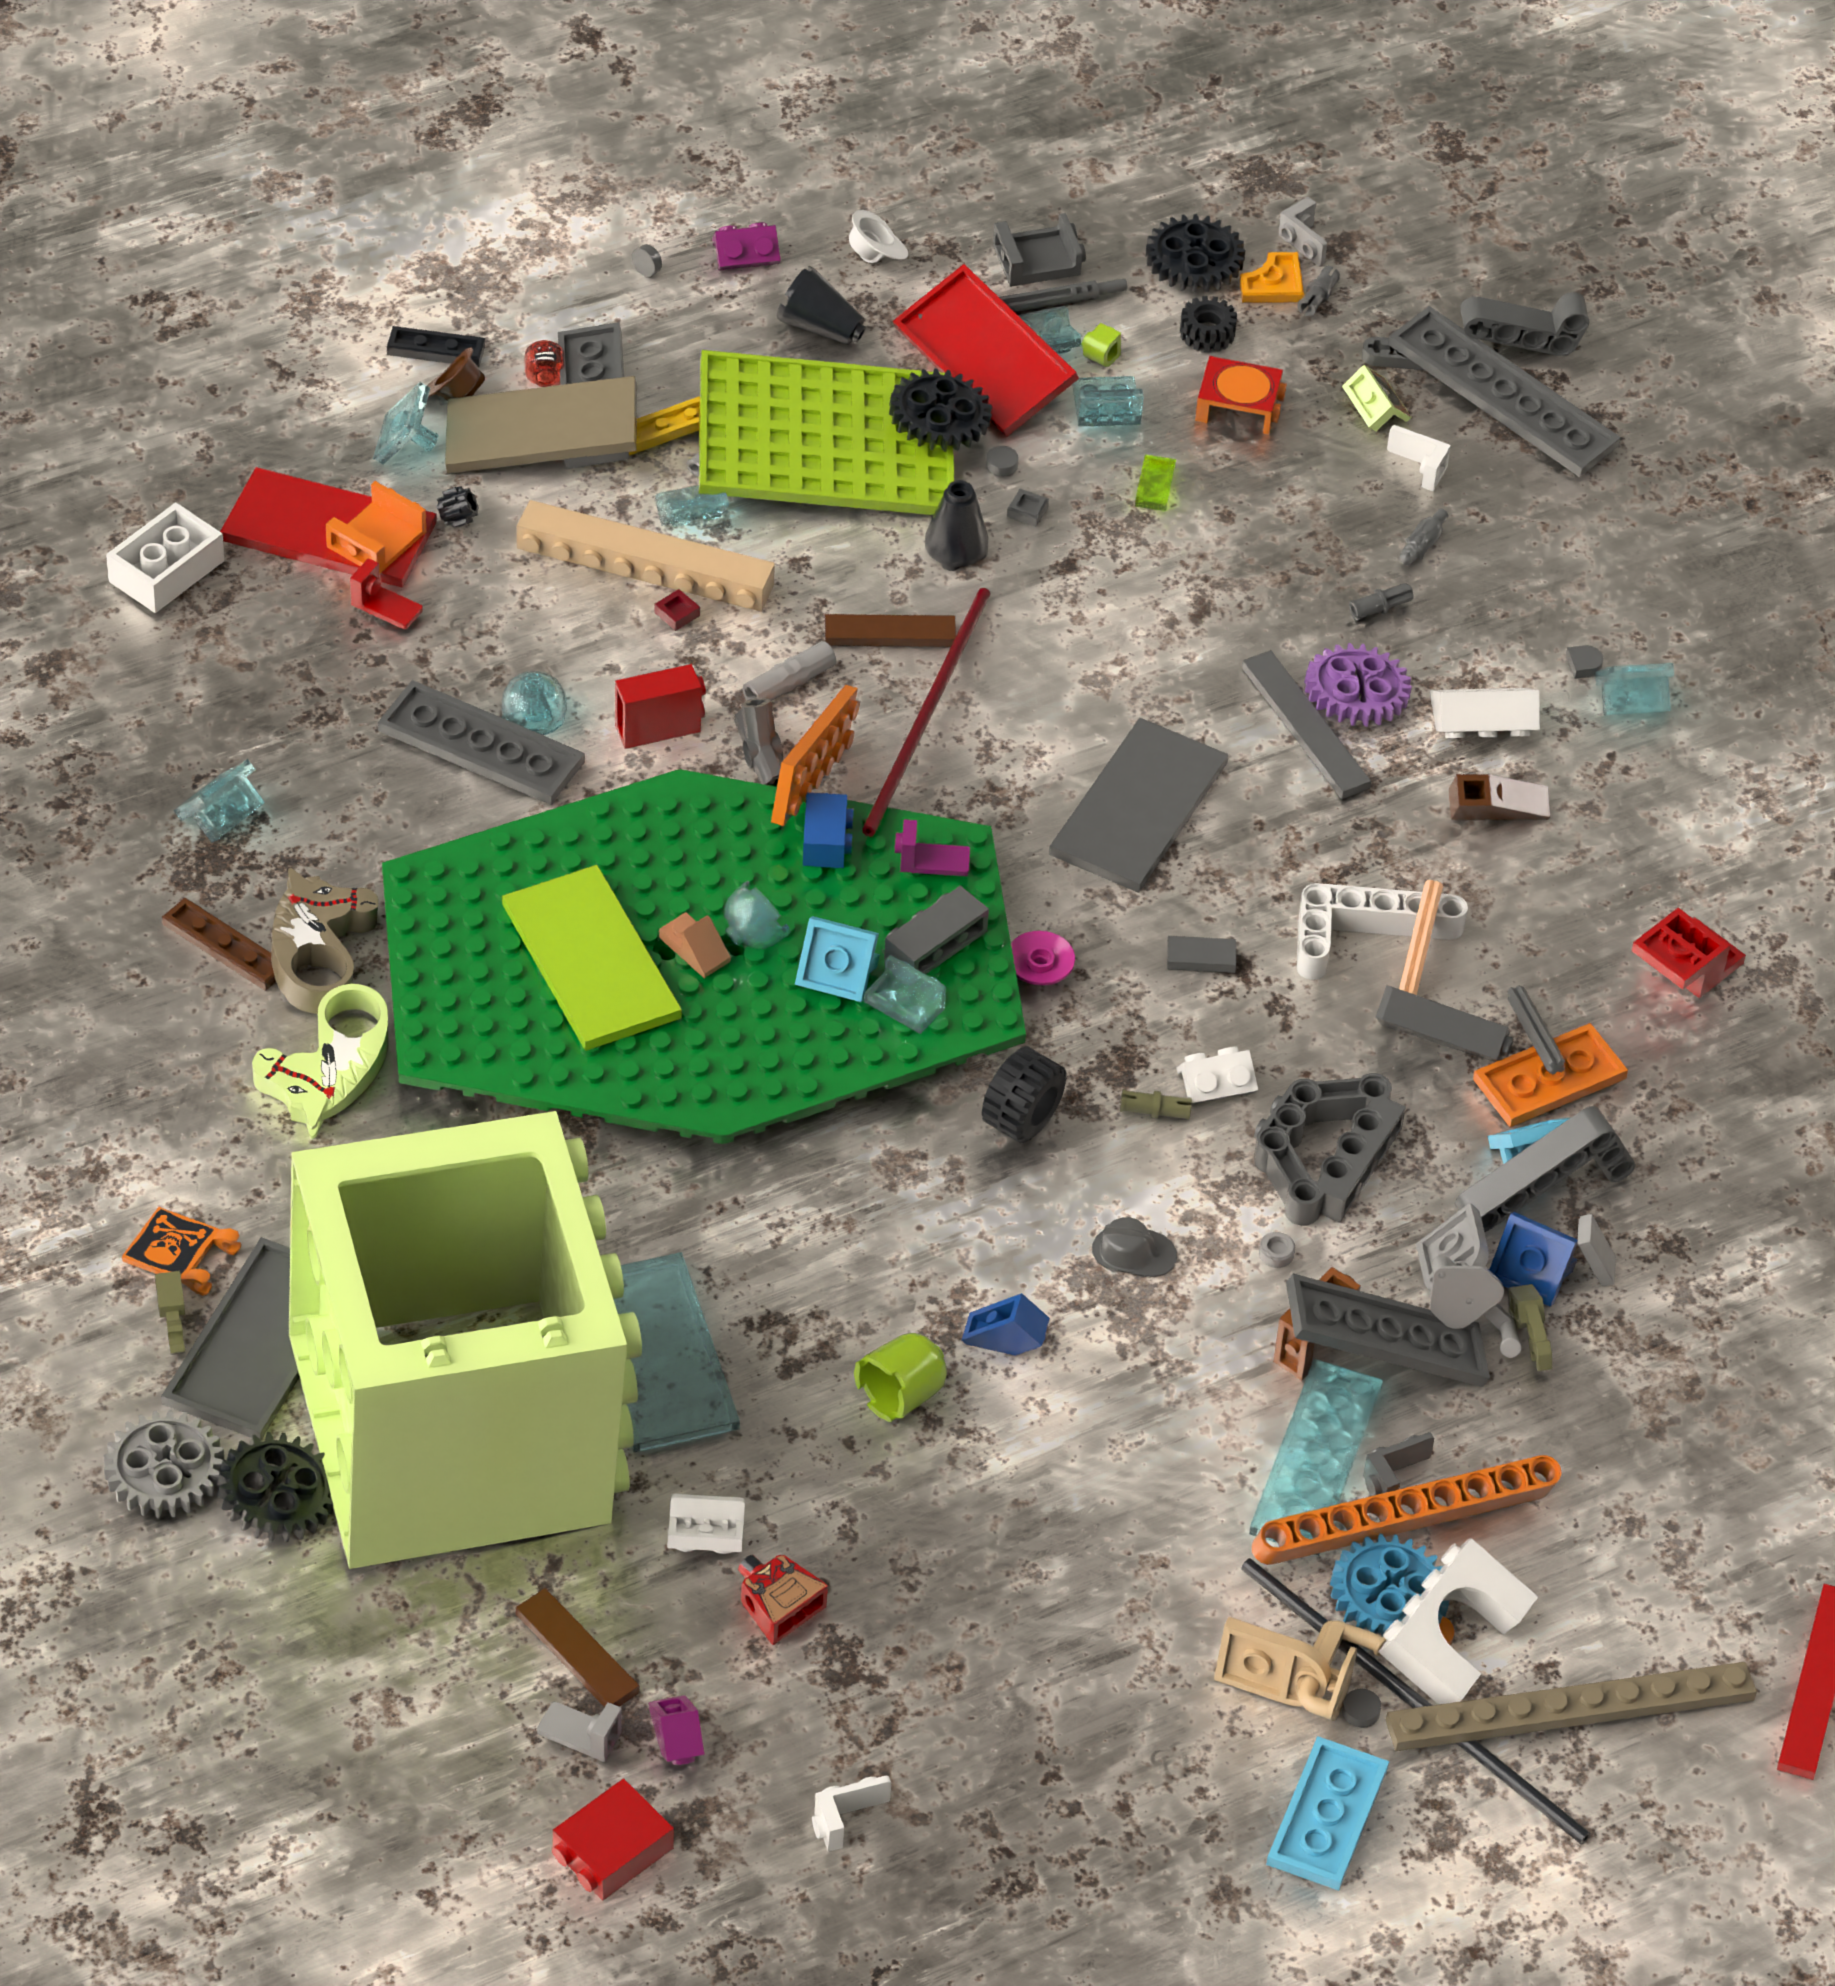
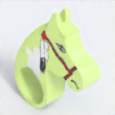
[252,984,388,1139]

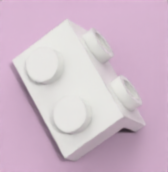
[1176,1046,1258,1105]
[667,1494,745,1554]

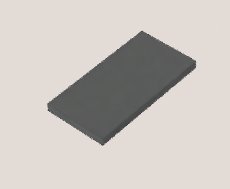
[1049,718,1228,893]
[161,1237,300,1440]

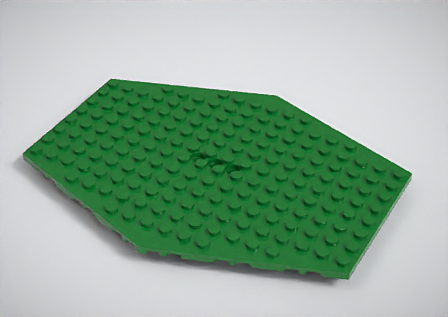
[382,769,1026,1144]

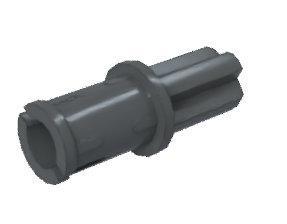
[1349,583,1414,621]

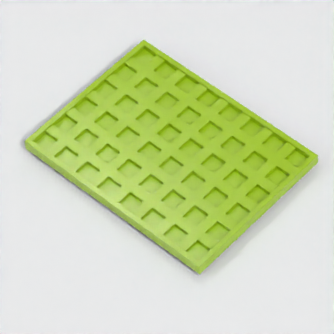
[699,350,954,515]

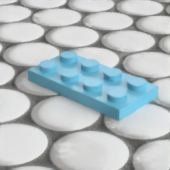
[1266,1736,1389,1891]

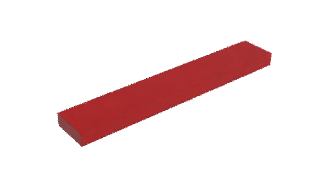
[1776,1584,1835,1780]

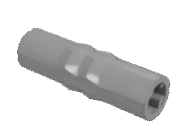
[742,641,837,701]

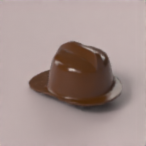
[416,348,485,402]

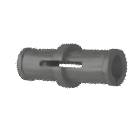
[1297,266,1340,316]

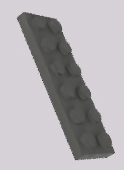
[558,322,629,469]
[378,680,585,805]
[1286,1273,1490,1387]

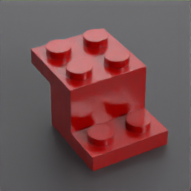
[1631,907,1746,999]

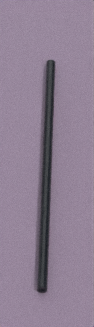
[1241,1558,1591,1845]

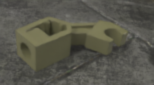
[155,1271,185,1355]
[1508,1284,1552,1371]

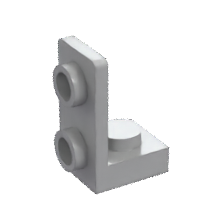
[1278,197,1327,266]
[537,1701,621,1762]

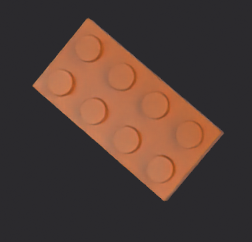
[1473,1023,1628,1127]

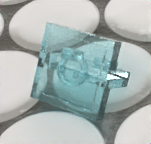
[1595,663,1674,716]
[173,759,265,843]

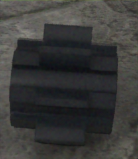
[437,486,479,528]

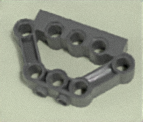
[1254,1073,1406,1226]

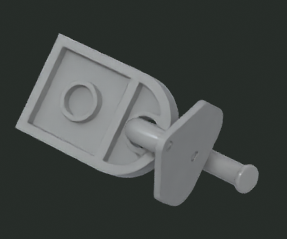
[1416,1202,1522,1358]

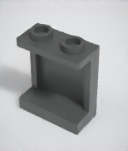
[993,213,1086,287]

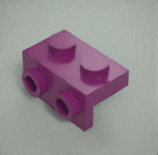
[712,222,781,270]

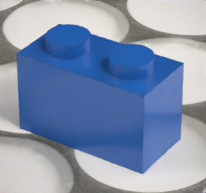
[803,792,853,868]

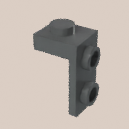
[1363,1432,1435,1496]

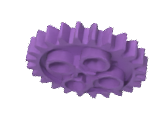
[1304,643,1412,727]

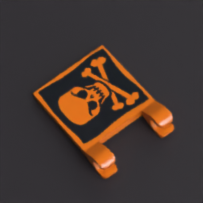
[122,1207,242,1296]

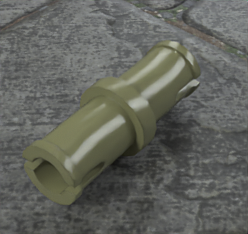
[1120,1089,1192,1120]

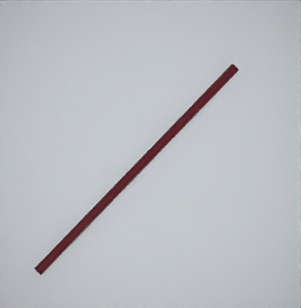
[862,588,991,837]

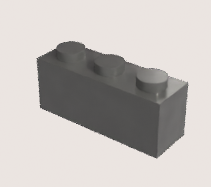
[884,886,989,984]

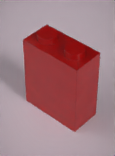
[615,664,706,749]
[552,1778,674,1901]

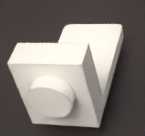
[812,1775,891,1852]

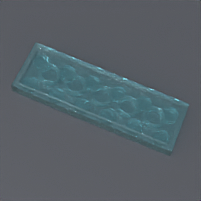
[1249,1359,1383,1556]

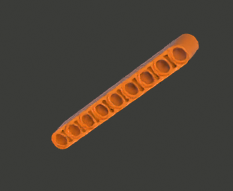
[1252,1455,1562,1565]

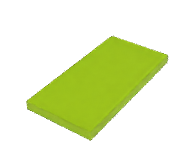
[502,865,682,1051]

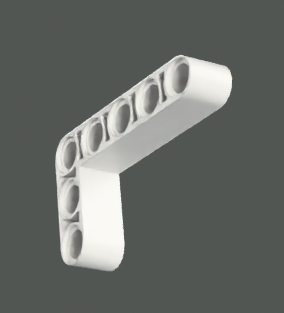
[1297,883,1468,980]

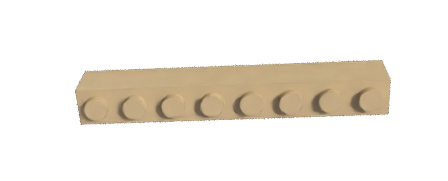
[517,500,775,612]

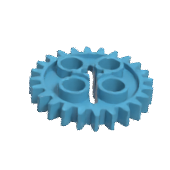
[1330,1534,1450,1637]

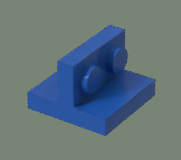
[1489,1212,1578,1307]

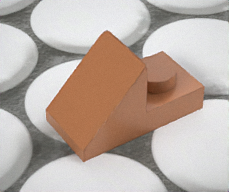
[659,912,731,978]

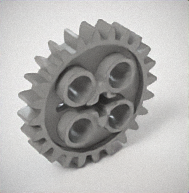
[104,1410,225,1518]

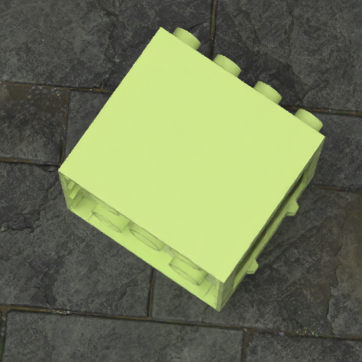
[289,1111,642,1569]

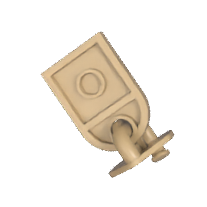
[1214,1617,1387,1721]

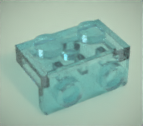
[1018,306,1081,354]
[655,485,729,527]
[864,955,946,1034]

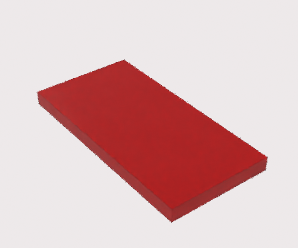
[893,264,1079,437]
[220,467,437,588]

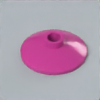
[1011,931,1075,985]

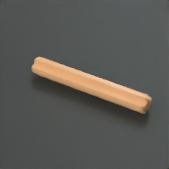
[1399,880,1443,995]

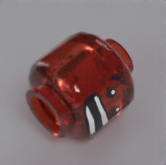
[524,340,564,387]

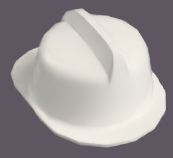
[849,210,908,263]

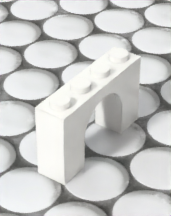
[1378,1538,1538,1705]

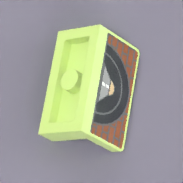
[1342,365,1412,431]

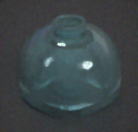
[502,671,567,735]
[724,881,791,950]

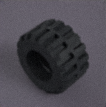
[982,1046,1067,1143]

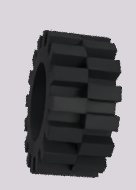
[1180,296,1237,353]

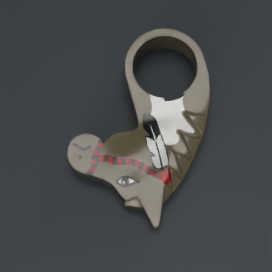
[271,868,379,1014]

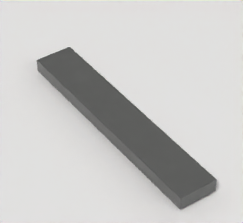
[1242,650,1371,799]

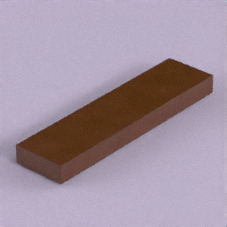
[825,614,956,647]
[162,898,276,991]
[516,1588,640,1707]

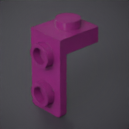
[895,819,970,876]

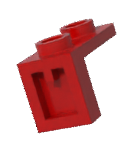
[350,558,423,630]

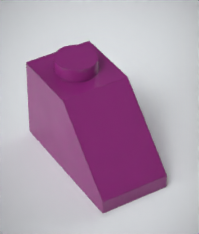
[648,1695,705,1765]

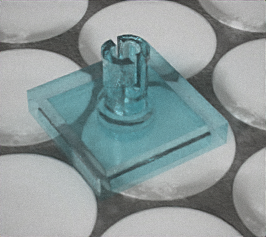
[373,382,439,465]

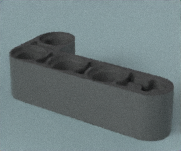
[1460,292,1590,356]

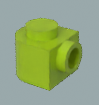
[1081,323,1121,367]

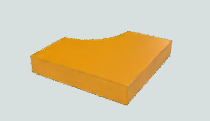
[1239,252,1304,303]

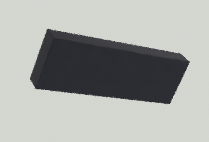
[387,326,485,367]

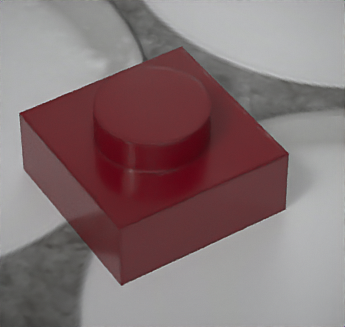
[654,589,700,631]

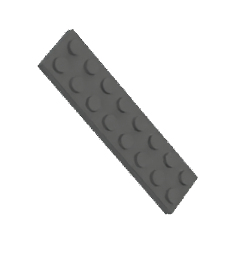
[1388,306,1621,477]

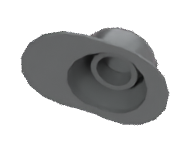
[1092,1217,1177,1277]

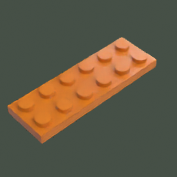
[771,685,860,826]

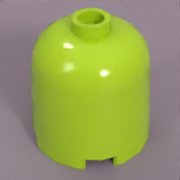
[854,1333,947,1422]

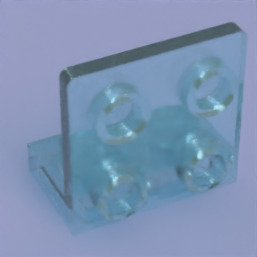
[1072,376,1144,427]

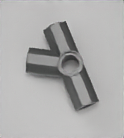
[734,698,783,787]

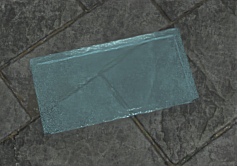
[613,1252,740,1453]

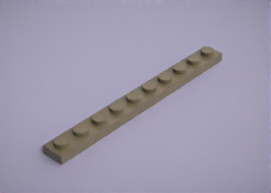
[1385,1662,1757,1752]

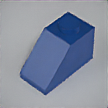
[961,1293,1050,1356]

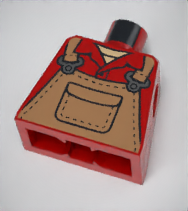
[738,1555,828,1645]

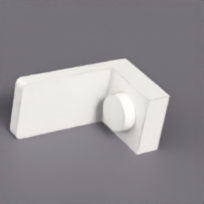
[1387,425,1451,491]

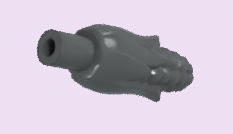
[1400,509,1449,565]

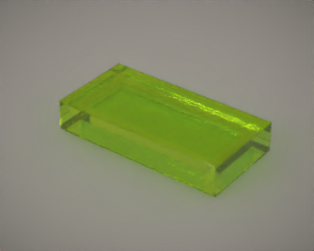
[1135,455,1176,511]

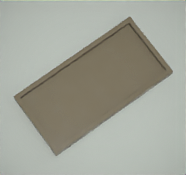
[445,376,637,474]

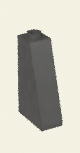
[1375,985,1514,1062]

